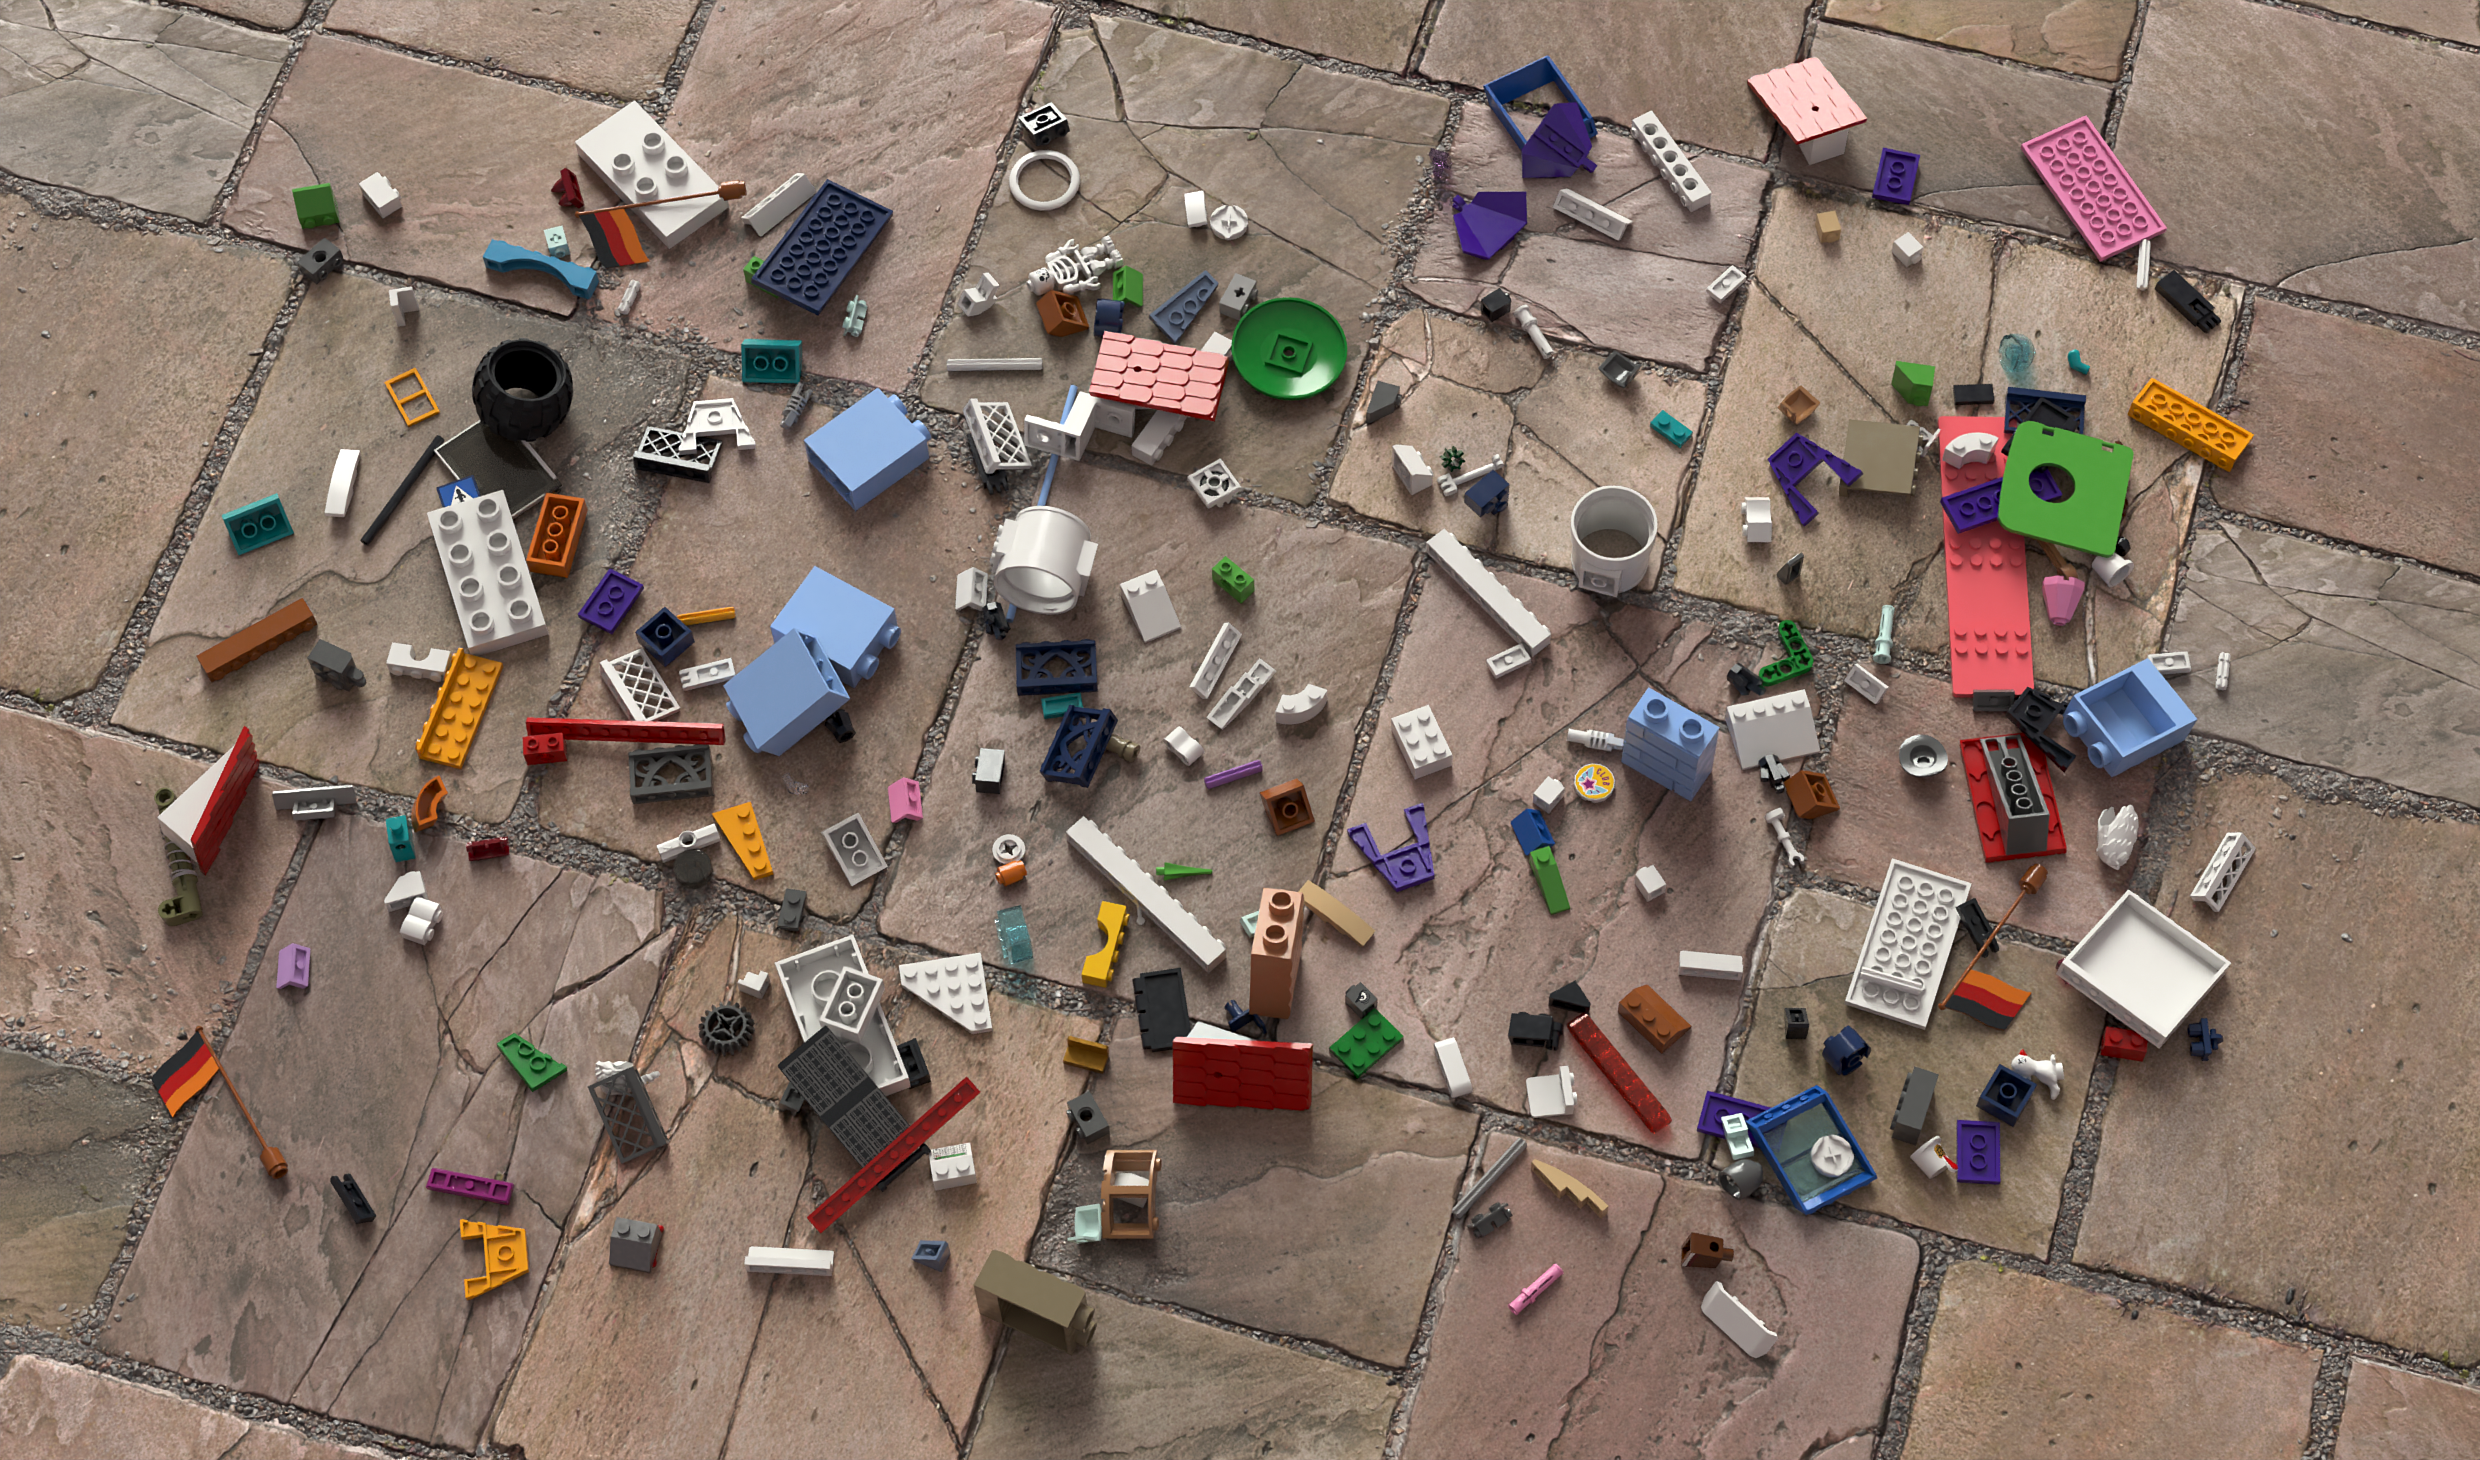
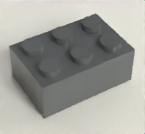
[1890,1066,1939,1146]

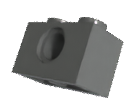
[297,237,344,284]
[1066,1091,1110,1144]

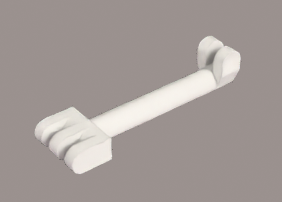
[1437,454,1504,496]

